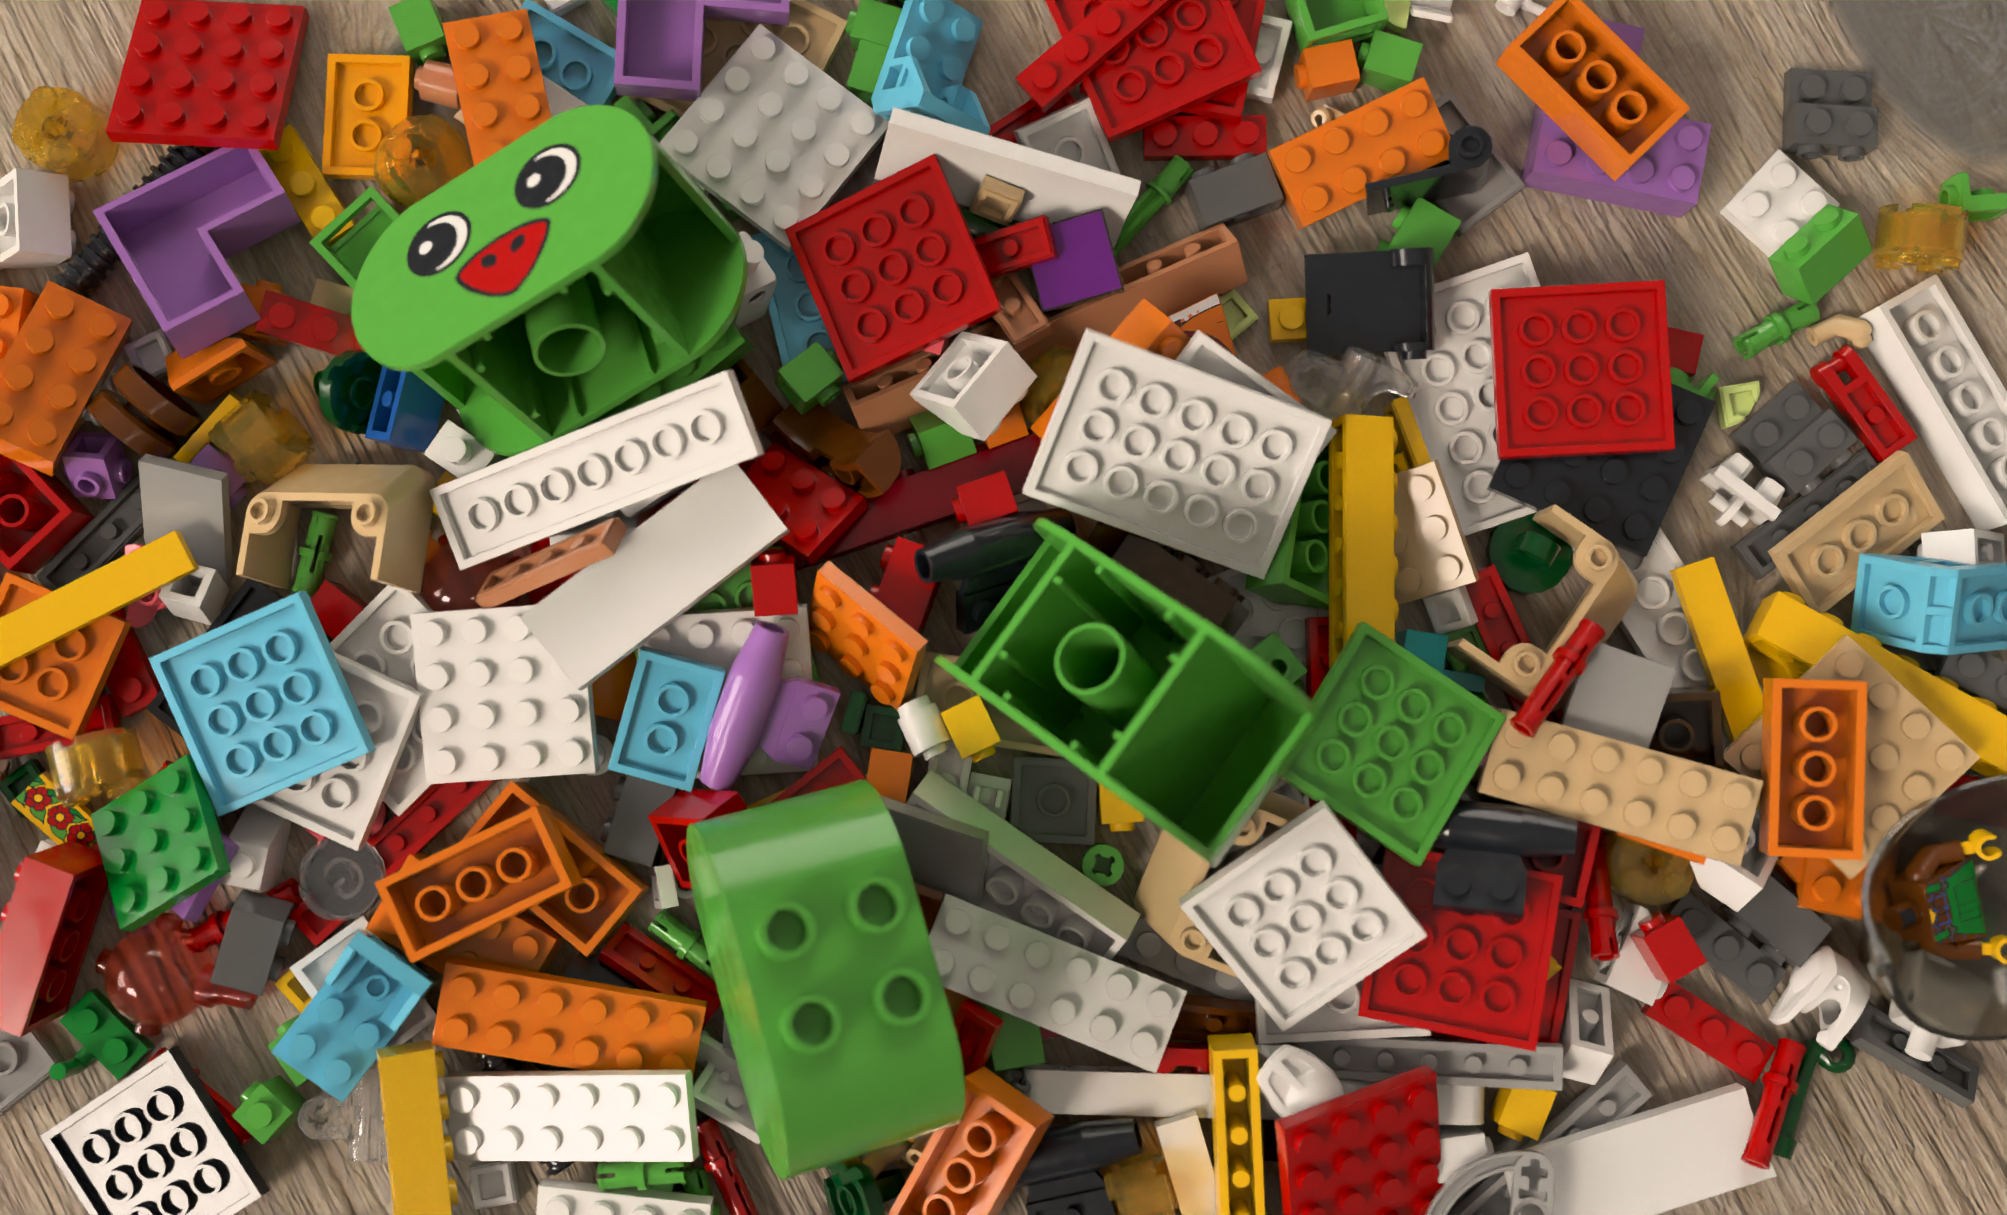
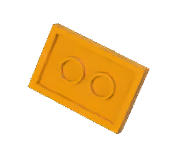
[322,53,415,181]

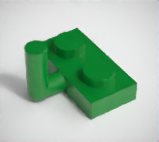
[49,988,155,1080]

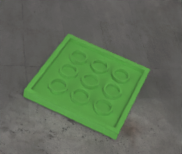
[1281,622,1506,866]

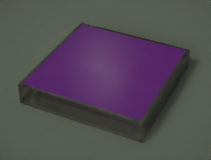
[1030,208,1125,315]

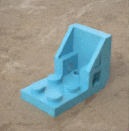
[871,0,990,135]
[1850,553,2007,655]
[271,930,436,1103]

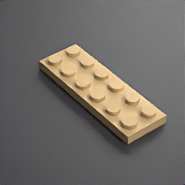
[1476,708,1763,866]

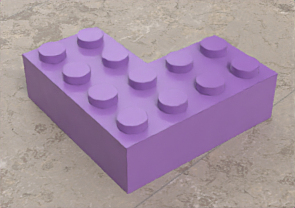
[614,0,790,101]
[1521,19,1712,218]
[93,147,301,359]

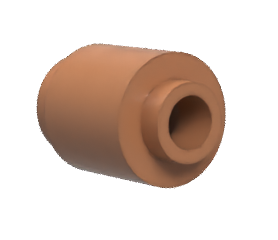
[414,59,461,110]

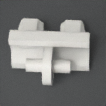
[1700,453,1785,527]

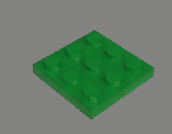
[91,754,231,931]

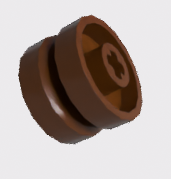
[86,361,204,459]

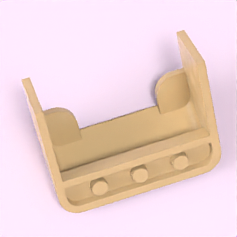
[236,464,436,594]
[1446,504,1638,712]
[1134,792,1310,978]

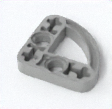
[1425,1149,1555,1215]

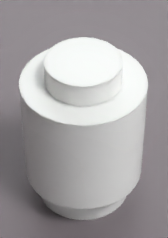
[897,695,953,762]

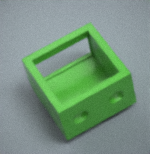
[1284,0,1389,54]
[309,186,401,290]

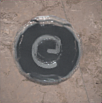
[298,838,387,921]

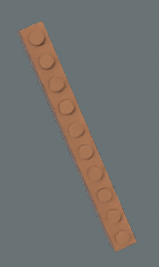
[842,222,1248,435]

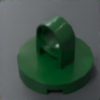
[313,349,383,434]
[1485,512,1572,595]
[824,1157,905,1215]

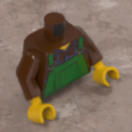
[1882,829,2007,964]

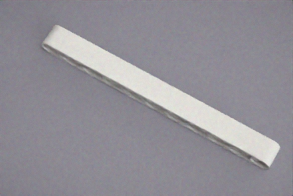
[1021,1064,1485,1125]

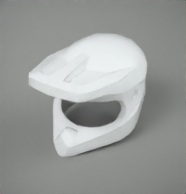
[1768,945,1871,1051]
[1256,1044,1344,1118]

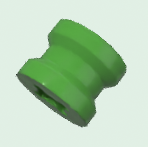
[1081,843,1124,887]

